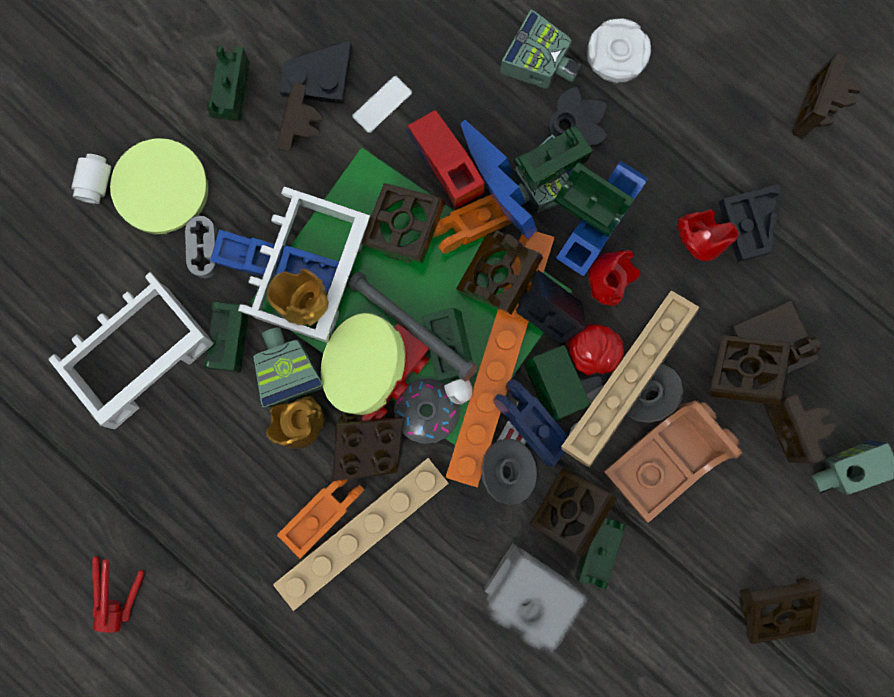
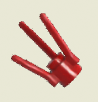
[92,556,145,633]

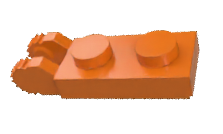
[433,195,512,254]
[277,479,365,559]

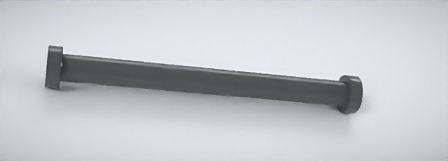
[348,272,478,381]

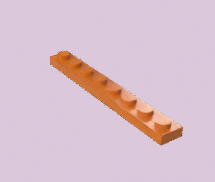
[446,231,554,487]

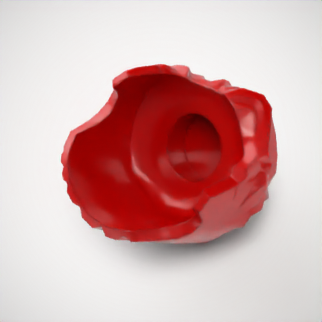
[677,209,739,261]
[588,250,641,307]
[566,323,624,375]

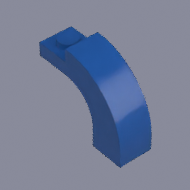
[556,161,648,276]

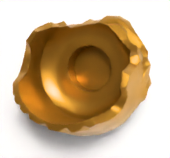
[266,269,329,326]
[265,395,325,449]

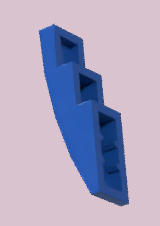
[461,120,537,239]
[210,229,339,294]

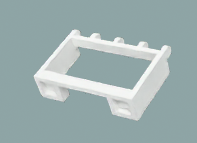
[238,187,370,343]
[49,272,214,430]

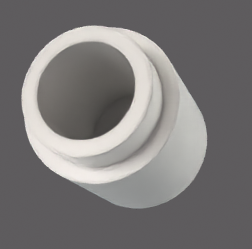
[71,154,111,204]

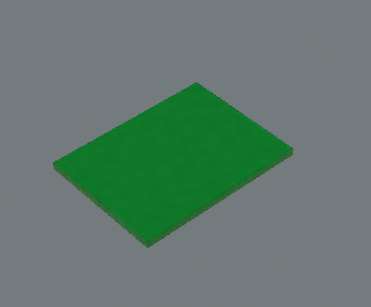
[250,148,572,445]

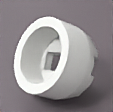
[444,379,473,405]

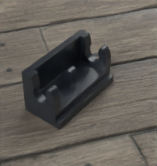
[516,270,586,345]

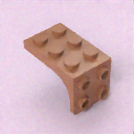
[602,401,742,523]

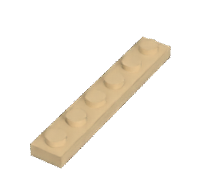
[561,291,699,468]
[273,458,449,611]

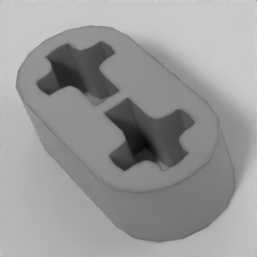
[185,216,219,278]

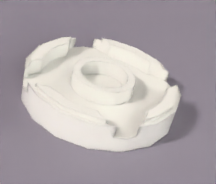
[587,18,651,82]

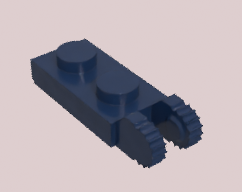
[493,379,568,467]

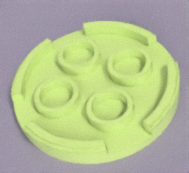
[110,138,209,234]
[321,313,405,415]

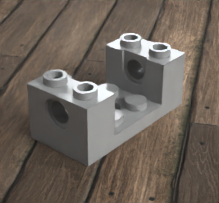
[484,543,586,650]

